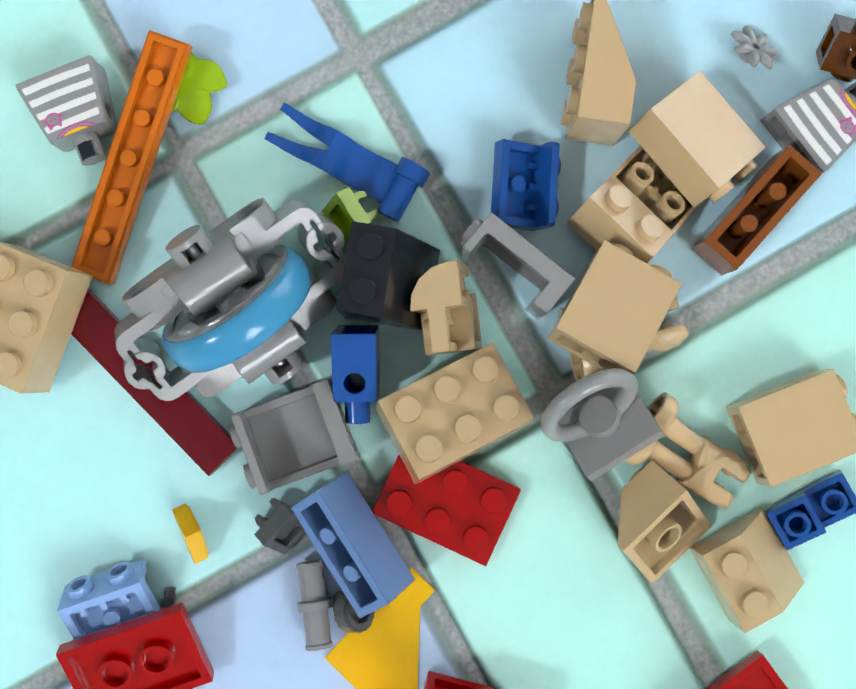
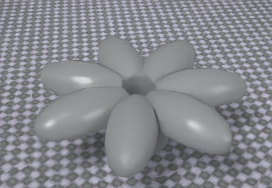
[731,25,778,69]

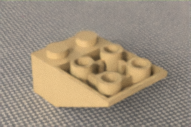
[560,0,636,146]
[567,145,698,263]

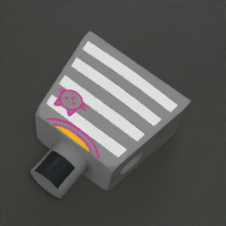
[16,55,117,166]
[760,78,856,173]

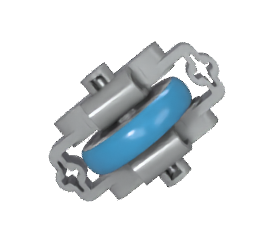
[114,198,346,401]

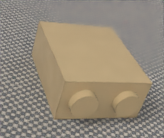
[628,71,766,208]
[547,240,682,374]
[725,369,856,488]

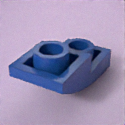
[765,470,856,550]

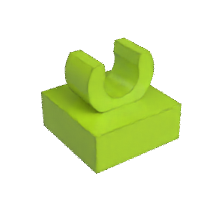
[322,187,378,245]

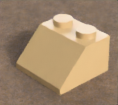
[690,508,805,633]

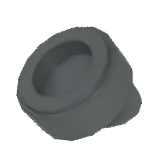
[332,591,375,633]

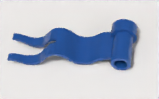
[264,103,430,222]

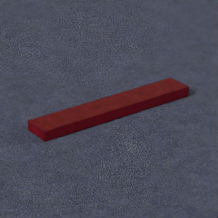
[71,288,238,476]

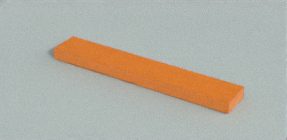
[71,30,193,284]

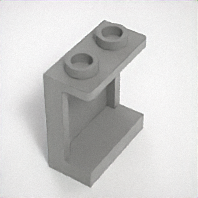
[460,212,575,319]
[229,379,360,495]

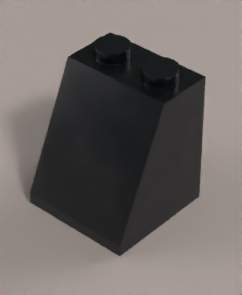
[337,221,440,331]

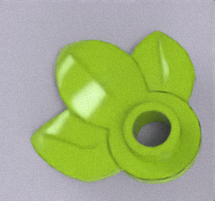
[171,52,227,125]

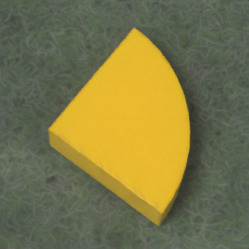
[172,503,209,564]

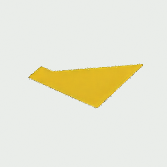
[325,568,435,689]

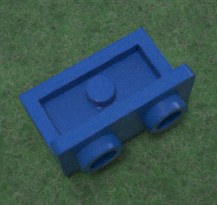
[491,139,561,231]

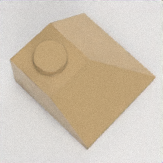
[618,460,712,584]

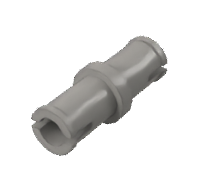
[296,560,333,651]

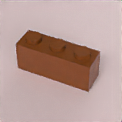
[691,145,822,276]

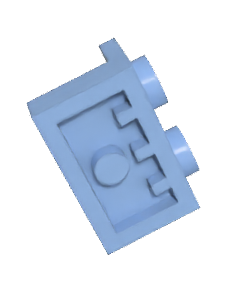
[57,558,161,640]

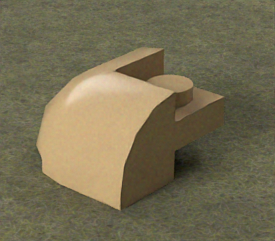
[410,260,482,355]

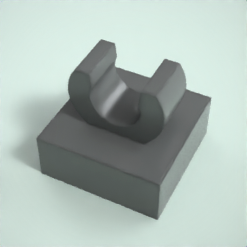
[254,498,305,554]

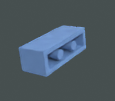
[291,472,415,618]

